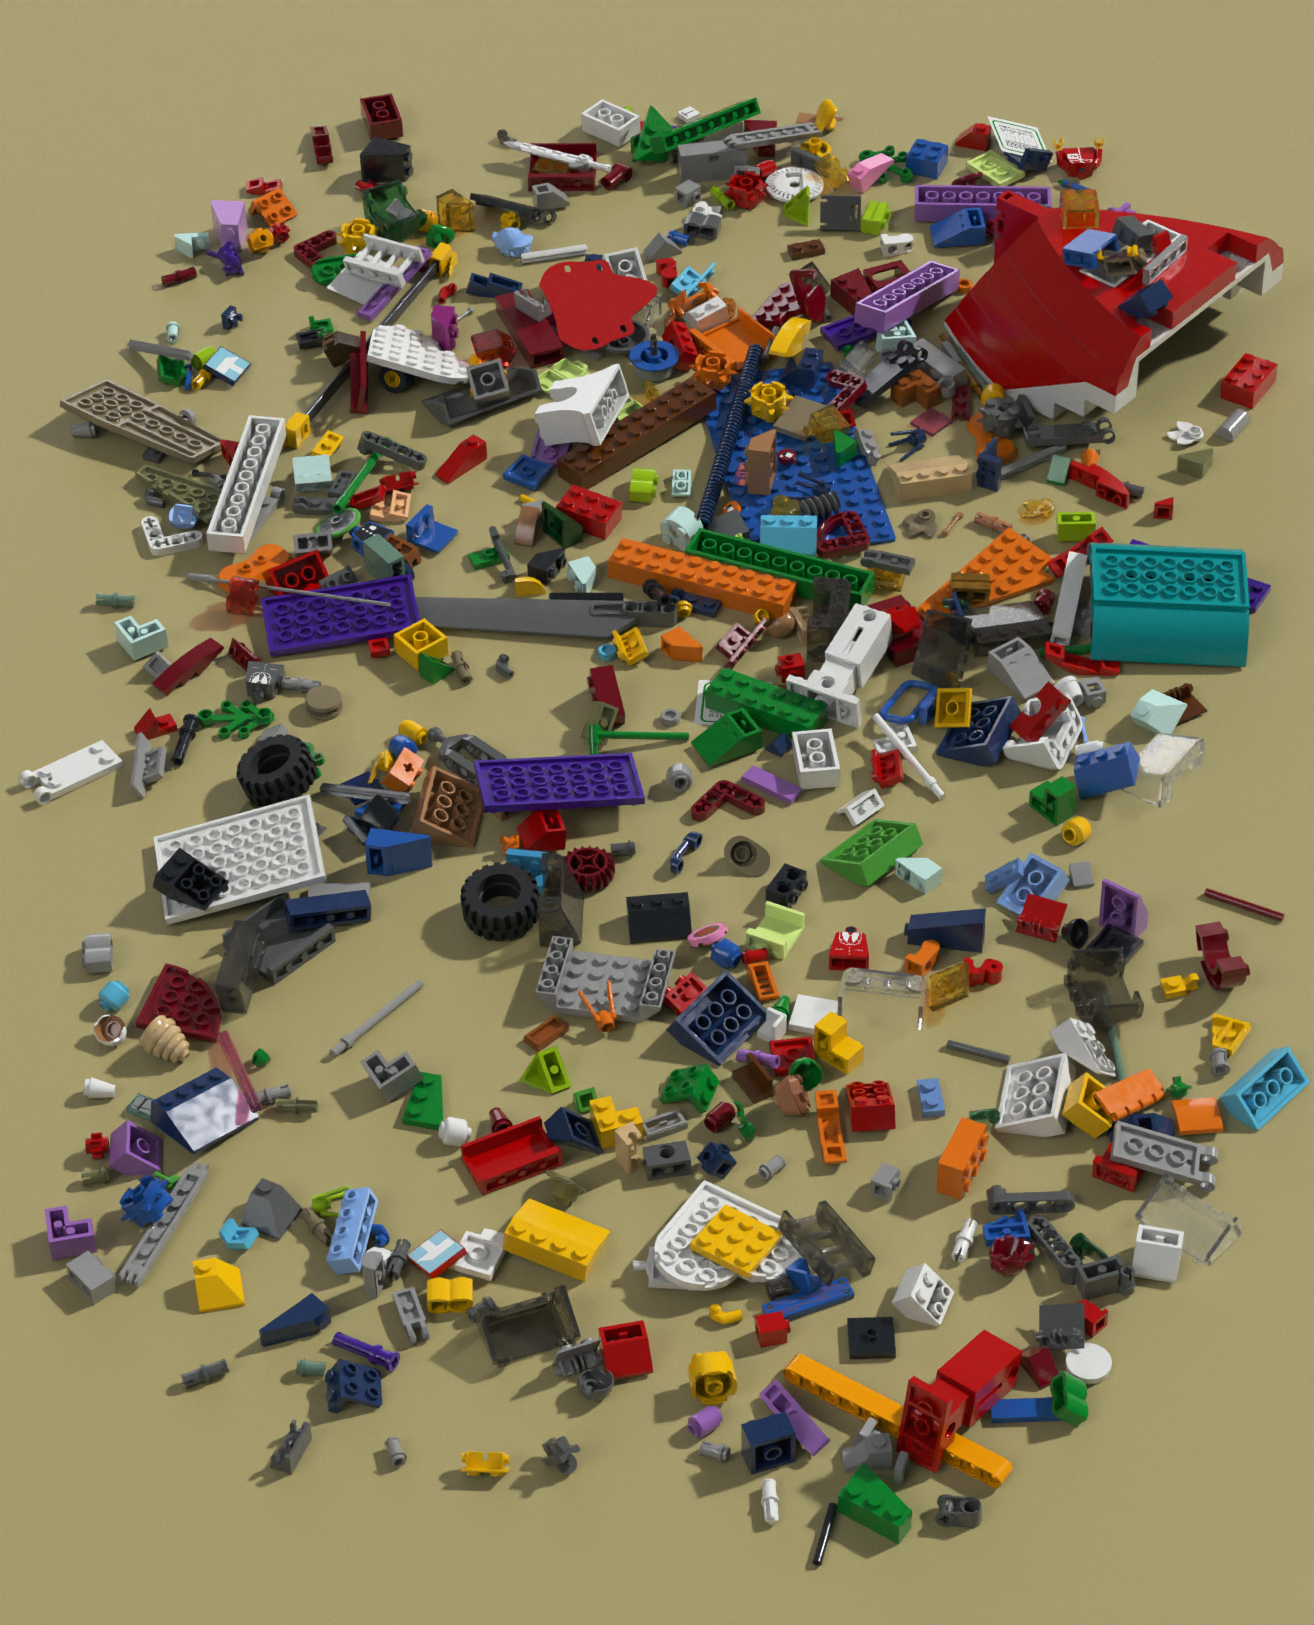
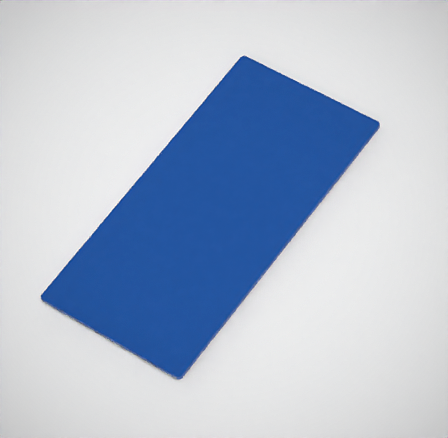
[704,362,896,553]

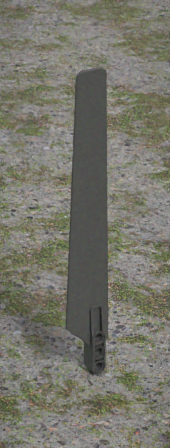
[415,597,677,639]

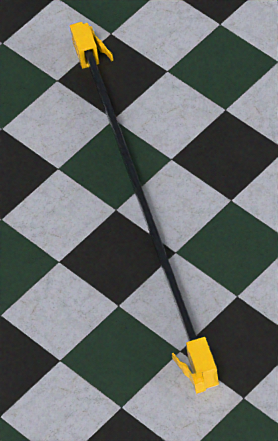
[283,242,458,449]

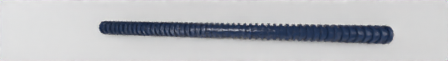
[696,344,764,530]

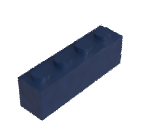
[284,890,371,931]

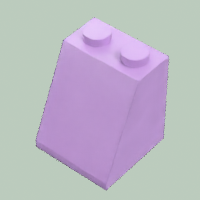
[210,200,247,253]

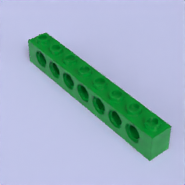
[649,97,761,155]

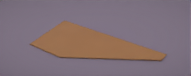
[796,112,843,123]

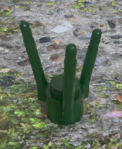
[1070,1233,1108,1265]

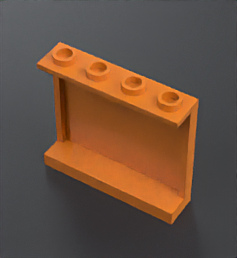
[689,307,778,375]

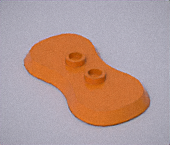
[967,413,1018,464]
[216,544,293,595]

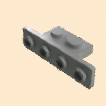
[130,732,166,799]

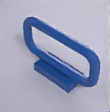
[879,680,937,725]

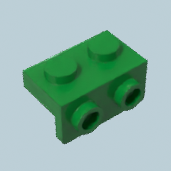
[156,355,186,387]

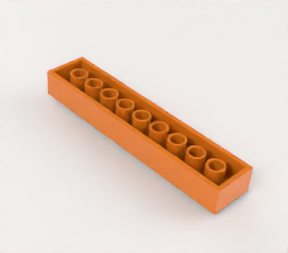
[608,538,797,620]

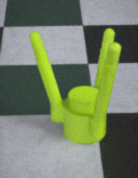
[311,1185,349,1218]

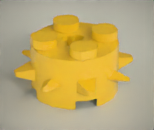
[336,218,381,255]
[744,381,794,423]

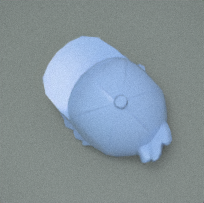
[491,227,533,258]

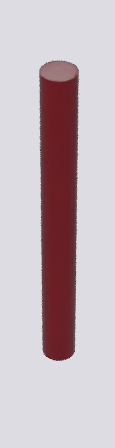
[1204,888,1285,922]

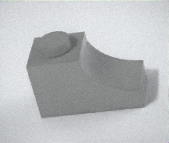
[842,1433,892,1474]

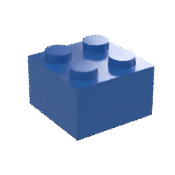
[906,139,948,179]

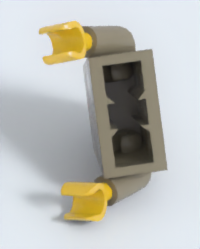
[1096,245,1148,277]

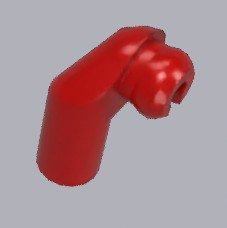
[438,283,457,304]

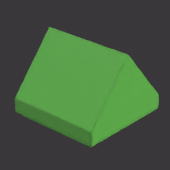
[573,1087,597,1114]

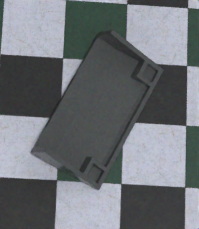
[421,366,542,427]

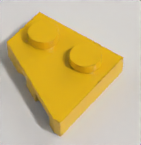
[1212,1013,1251,1056]

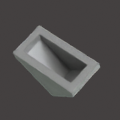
[644,233,682,262]

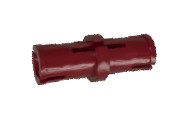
[161,266,197,287]

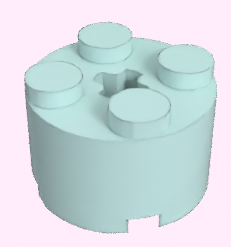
[660,506,703,551]

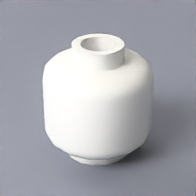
[438,1117,471,1147]

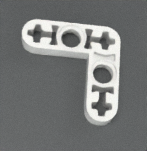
[141,516,203,556]

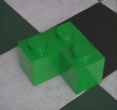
[1029,776,1076,827]

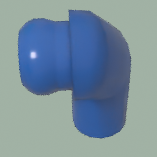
[370,1224,390,1247]

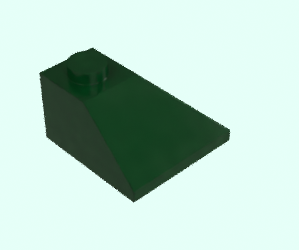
[541,501,583,550]

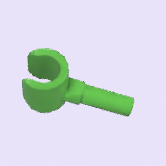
[153,1171,179,1191]

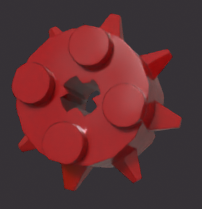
[724,172,768,210]

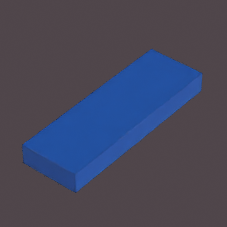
[990,1397,1062,1423]

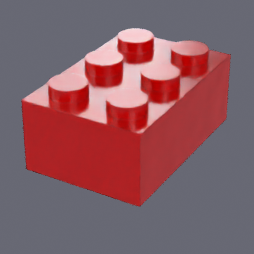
[1220,353,1278,409]
[556,484,623,540]

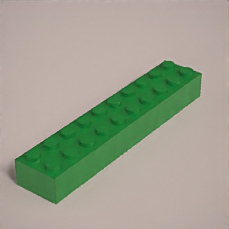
[685,528,875,610]

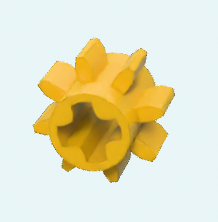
[500,210,521,229]

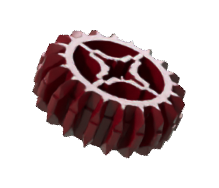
[560,845,616,893]

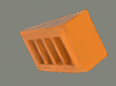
[746,961,779,1002]

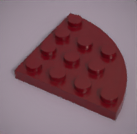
[136,963,221,1043]

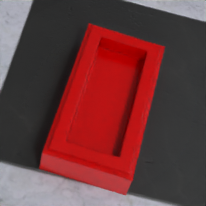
[349,485,386,510]

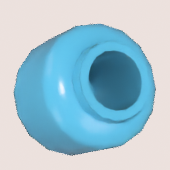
[98,980,130,1012]

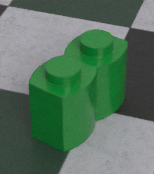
[1050,1371,1089,1427]

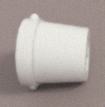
[1055,676,1085,707]

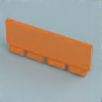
[1093,1068,1166,1121]

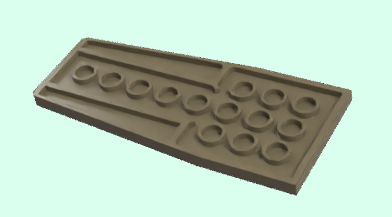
[60,379,223,464]

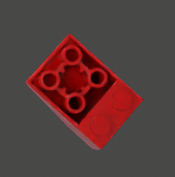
[845,1080,896,1132]

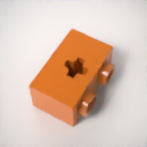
[382,747,424,792]

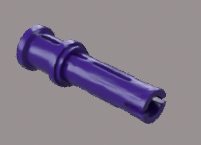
[332,1331,400,1372]

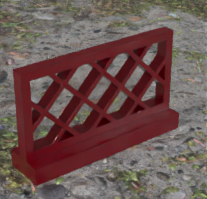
[350,331,369,414]

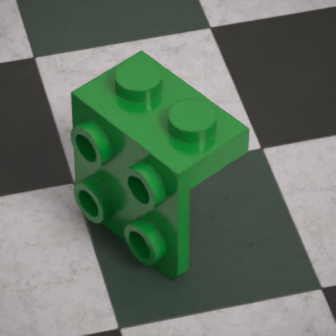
[660,1063,720,1113]

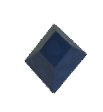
[544,1107,603,1155]

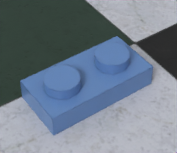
[985,858,1024,894]
[917,1078,945,1118]

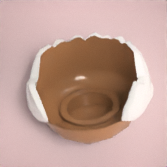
[93,1015,127,1046]

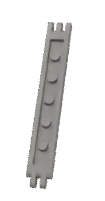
[723,122,822,150]
[118,1161,209,1287]

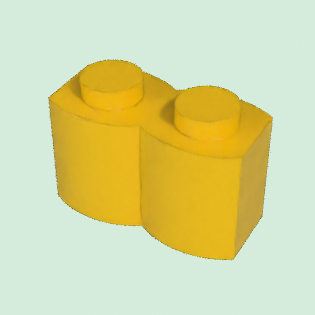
[427,1277,473,1314]

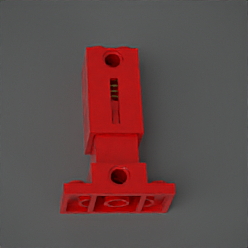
[896,1330,1023,1474]

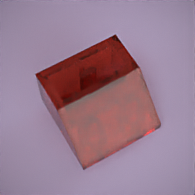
[470,329,517,370]

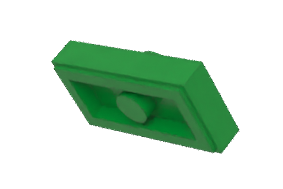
[468,545,510,570]

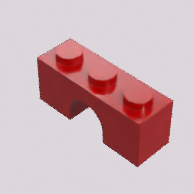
[661,320,698,372]
[1010,681,1071,743]

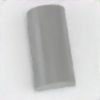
[1216,409,1250,442]
[361,1251,386,1299]

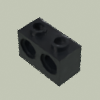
[766,863,808,908]

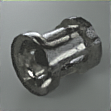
[765,1276,793,1301]

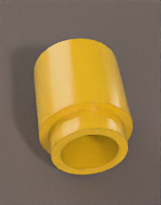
[398,720,428,746]

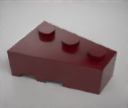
[586,665,625,726]

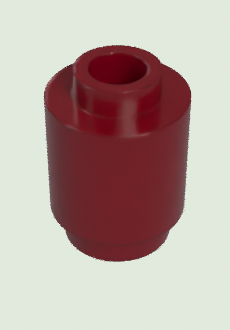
[704,1101,736,1133]

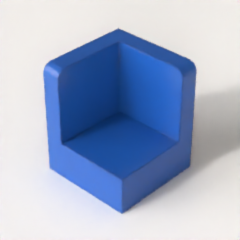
[785,1257,824,1293]

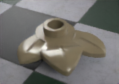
[902,509,937,538]

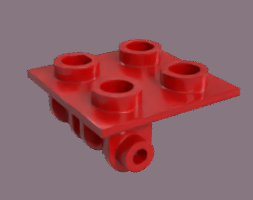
[1016,893,1068,943]

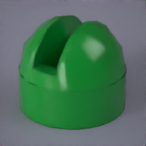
[252,1048,271,1067]

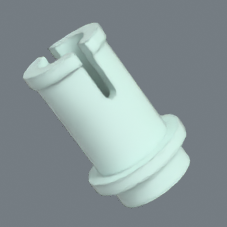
[166,321,180,343]

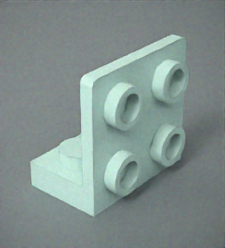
[292,455,332,493]

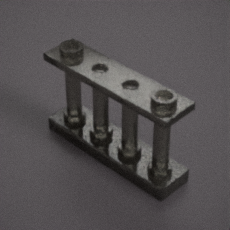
[777,1200,876,1286]

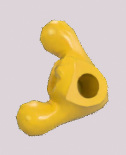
[813,99,838,138]

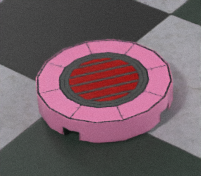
[687,922,728,948]

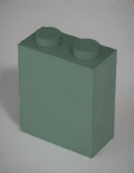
[363,534,406,580]

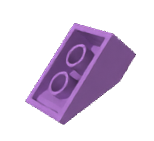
[1098,878,1148,937]

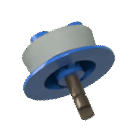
[629,333,679,383]

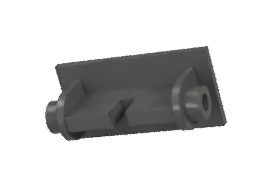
[318,565,359,589]

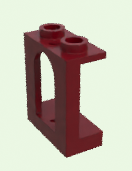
[863,260,910,293]

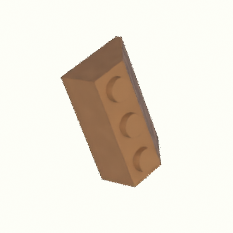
[745,429,776,496]

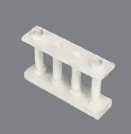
[343,234,425,288]

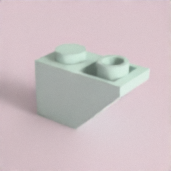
[566,556,596,593]
[895,858,942,895]

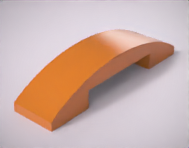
[814,1090,847,1165]

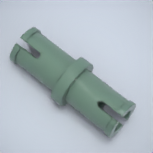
[95,593,135,608]

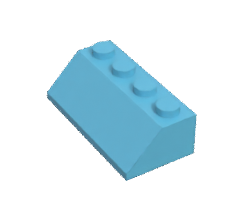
[1220,1046,1310,1131]

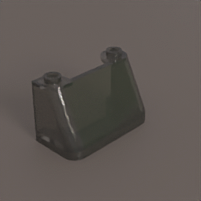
[474,1285,581,1368]

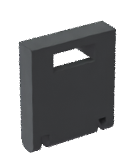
[820,195,861,230]

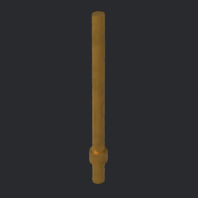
[939,333,983,400]

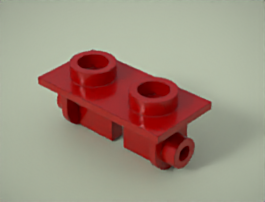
[379,470,419,494]

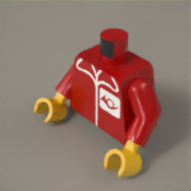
[1052,136,1104,180]

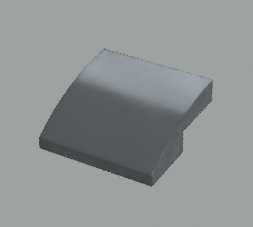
[709,509,750,538]

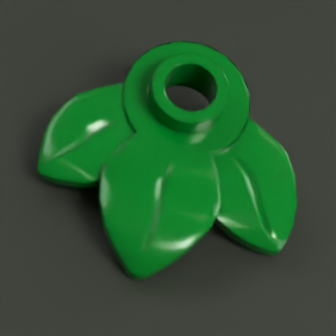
[732,1100,756,1141]

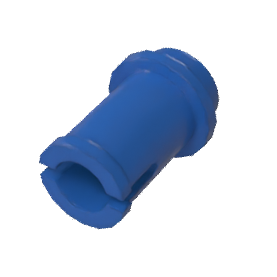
[667,230,690,246]

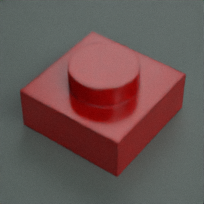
[368,637,390,658]

